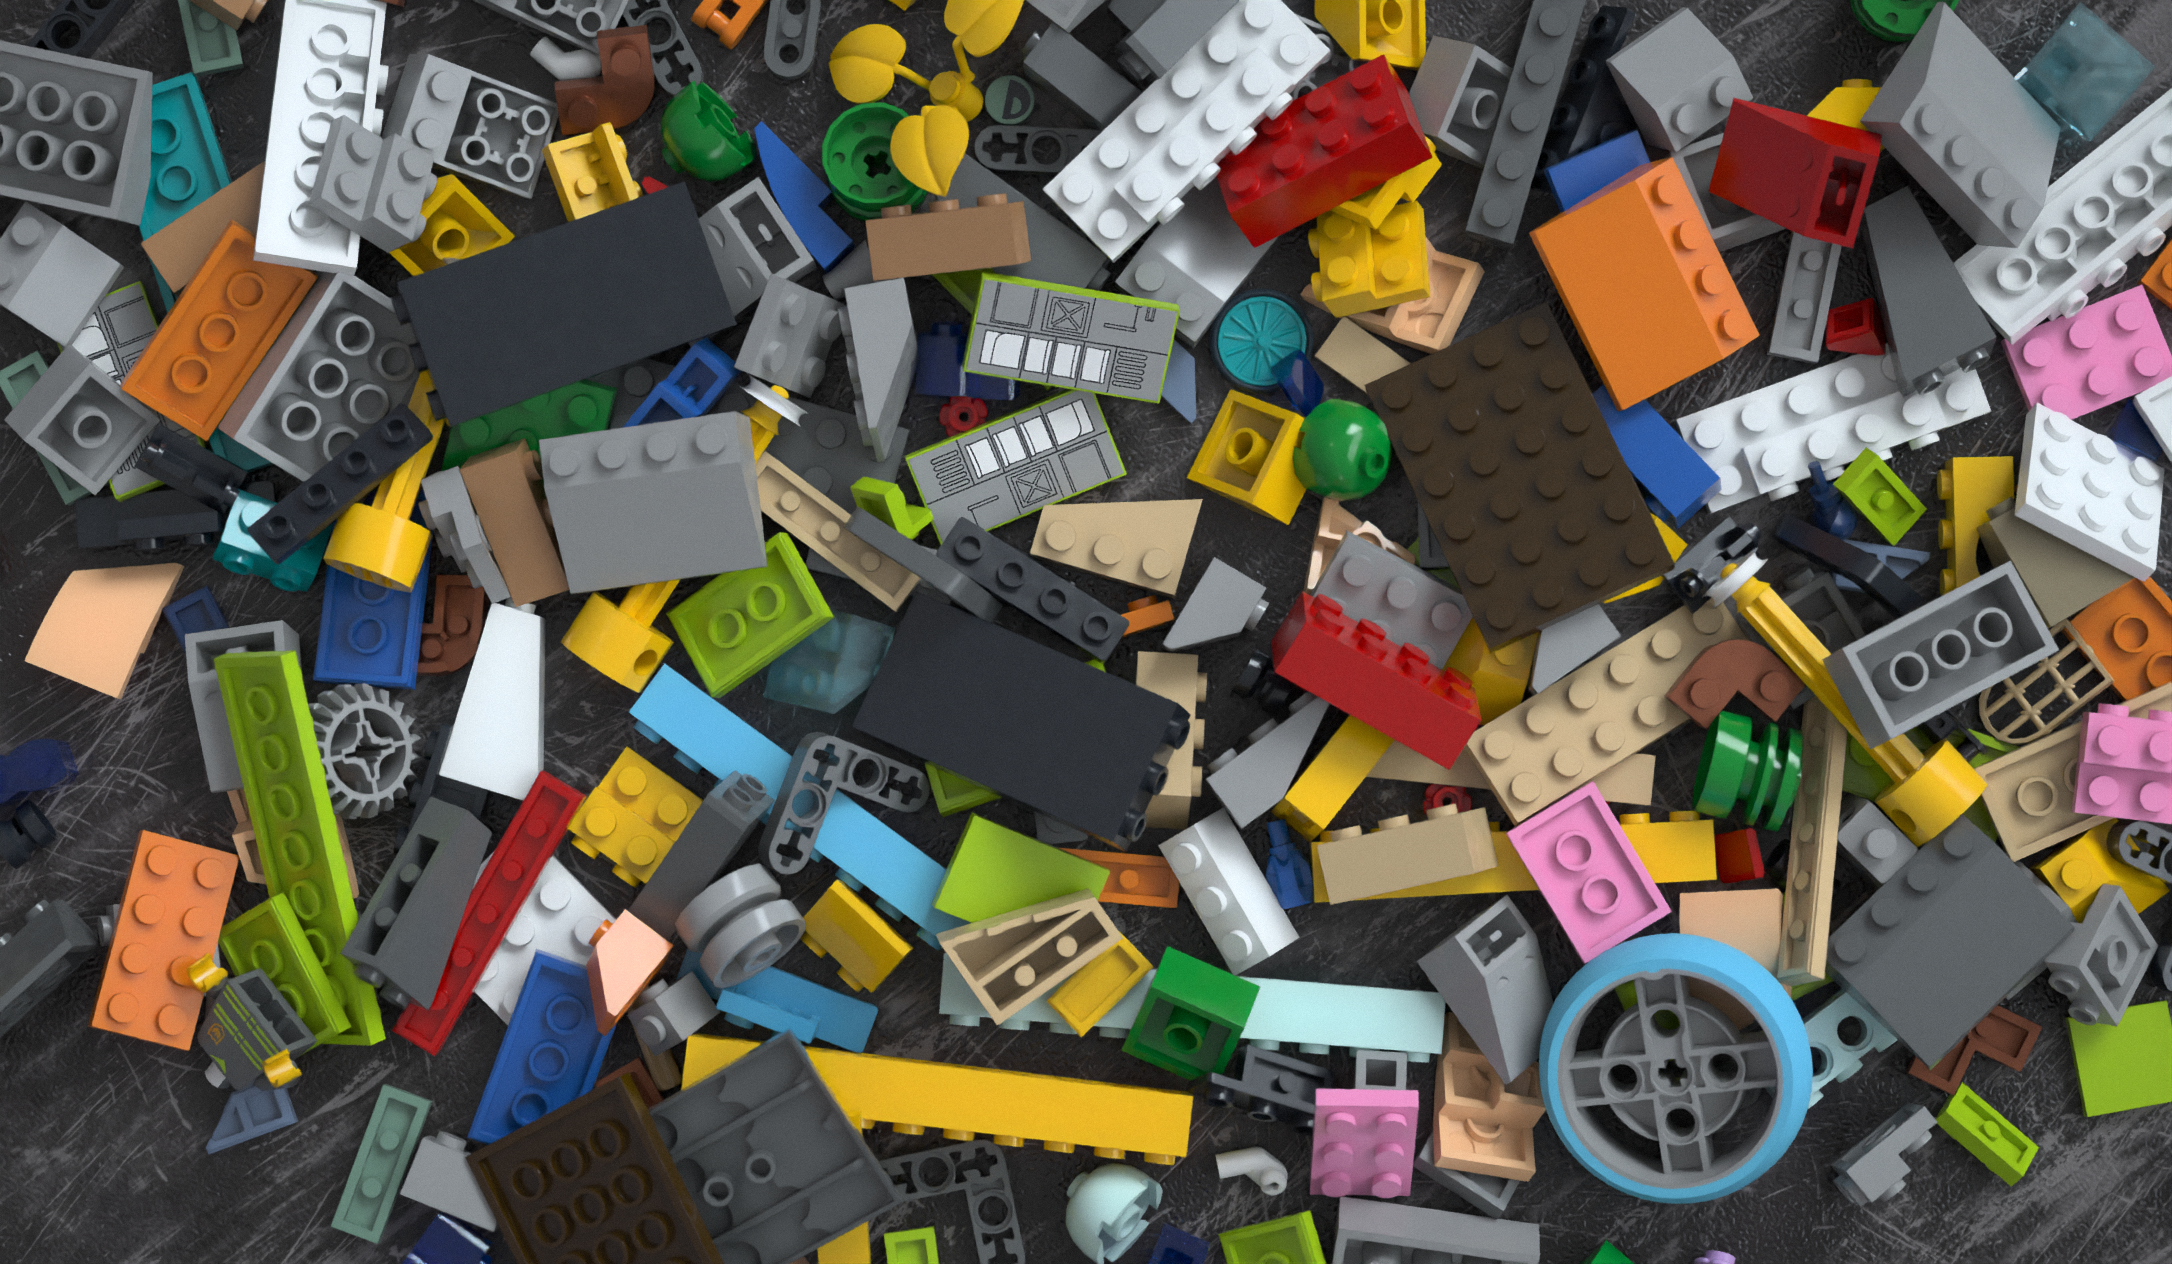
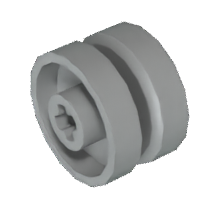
[675,864,806,988]

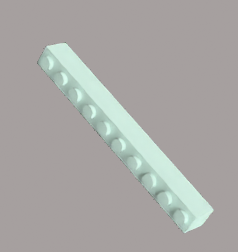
[939,952,1446,1063]

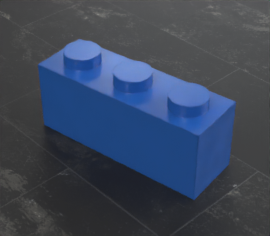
[1592,384,1722,529]

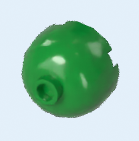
[661,81,756,182]
[1293,399,1393,501]

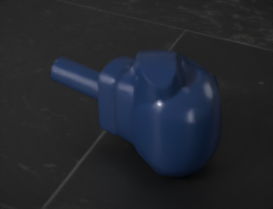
[1808,461,1857,540]

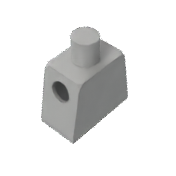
[1836,793,1919,891]

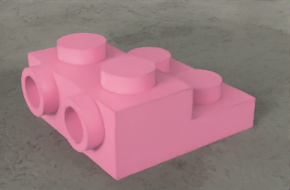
[2071,703,2172,824]

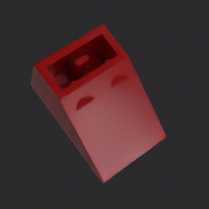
[1708,98,1882,248]

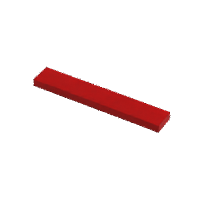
[392,771,587,1056]

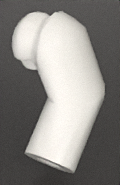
[530,37,602,81]
[1215,1147,1288,1196]

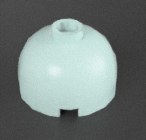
[1066,1163,1163,1264]

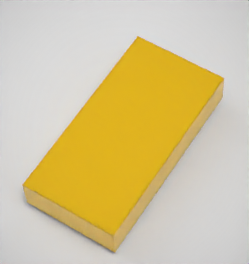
[1047,930,1154,1037]

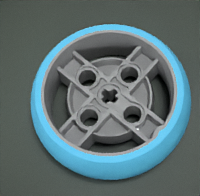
[1539,933,1813,1204]

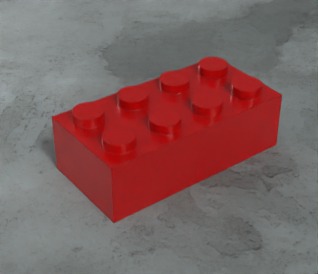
[1217,54,1432,248]
[1271,591,1481,770]

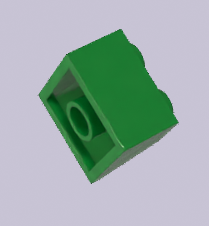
[1121,946,1260,1081]

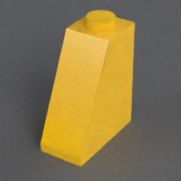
[1271,714,1394,842]

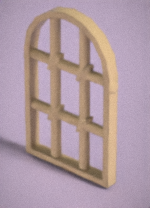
[1979,618,2115,745]

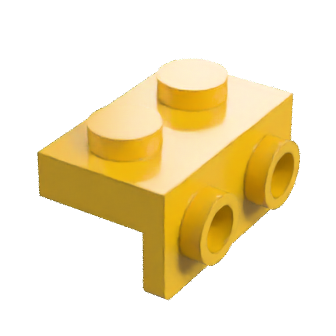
[542,122,643,222]

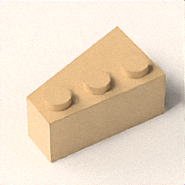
[1030,499,1203,599]
[1136,651,1207,830]
[1317,804,1499,905]
[936,888,1123,1026]

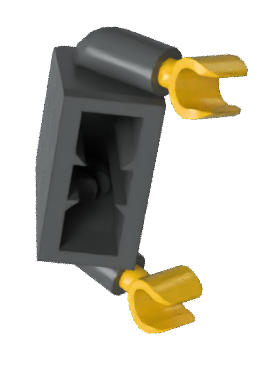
[186,953,318,1091]

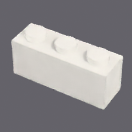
[1158,807,1299,975]

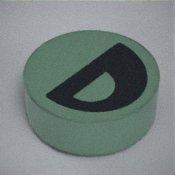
[985,75,1035,126]

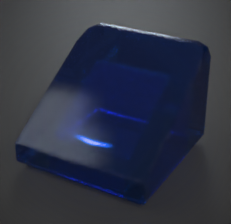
[1270,349,1324,418]
[2108,399,2162,463]

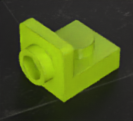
[850,476,934,540]

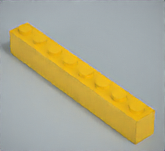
[1309,811,1717,903]

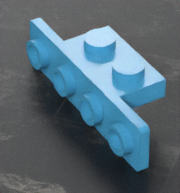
[676,949,878,1053]

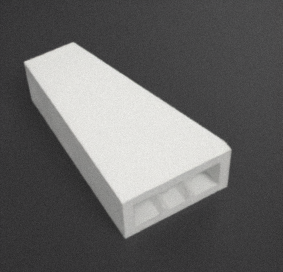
[439,597,546,801]

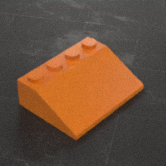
[1529,157,1760,411]

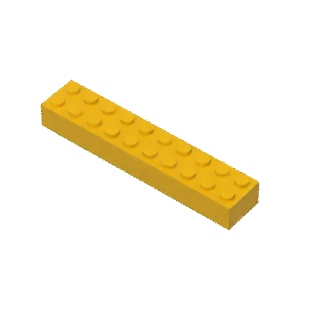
[681,1033,1193,1165]

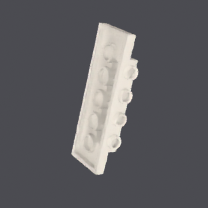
[253,0,388,276]
[1043,0,1331,263]
[1953,88,2172,345]
[1674,343,1991,514]

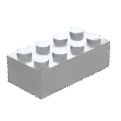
[1822,560,2059,749]

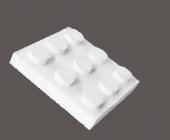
[2014,403,2164,582]
[472,852,617,1025]

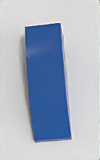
[755,121,855,273]
[622,337,743,428]

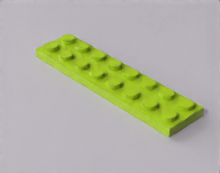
[213,650,386,1046]

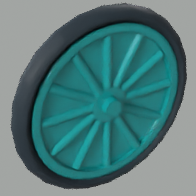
[1209,289,1314,394]

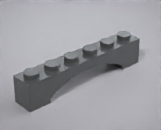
[1461,0,1586,252]

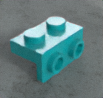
[212,489,333,592]

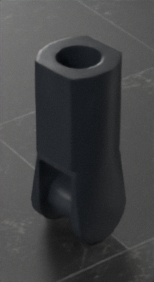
[1917,709,1988,763]

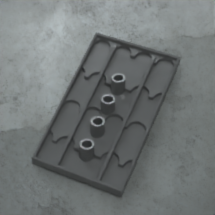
[647,1029,902,1264]

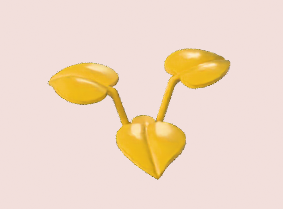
[828,0,1024,197]

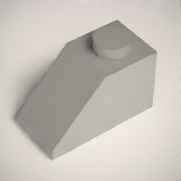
[400,1131,500,1232]

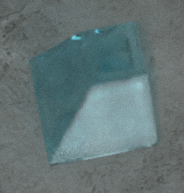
[2014,2,2155,142]
[763,610,895,714]

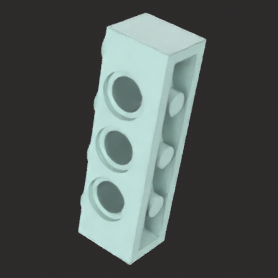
[1764,988,1897,1109]

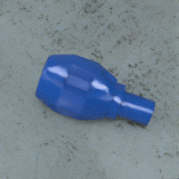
[1265,819,1314,910]

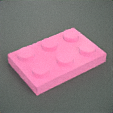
[2001,285,2172,420]
[1505,781,1672,964]
[1309,1089,1419,1198]

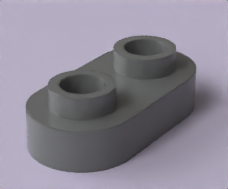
[764,0,821,80]

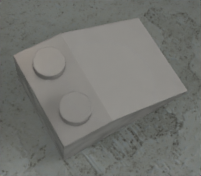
[1115,178,1279,348]

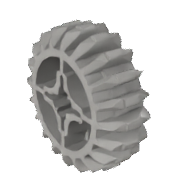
[308,684,422,819]

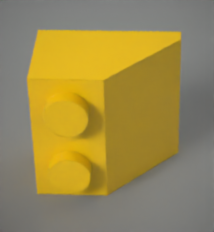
[1187,389,1306,525]
[800,880,914,993]

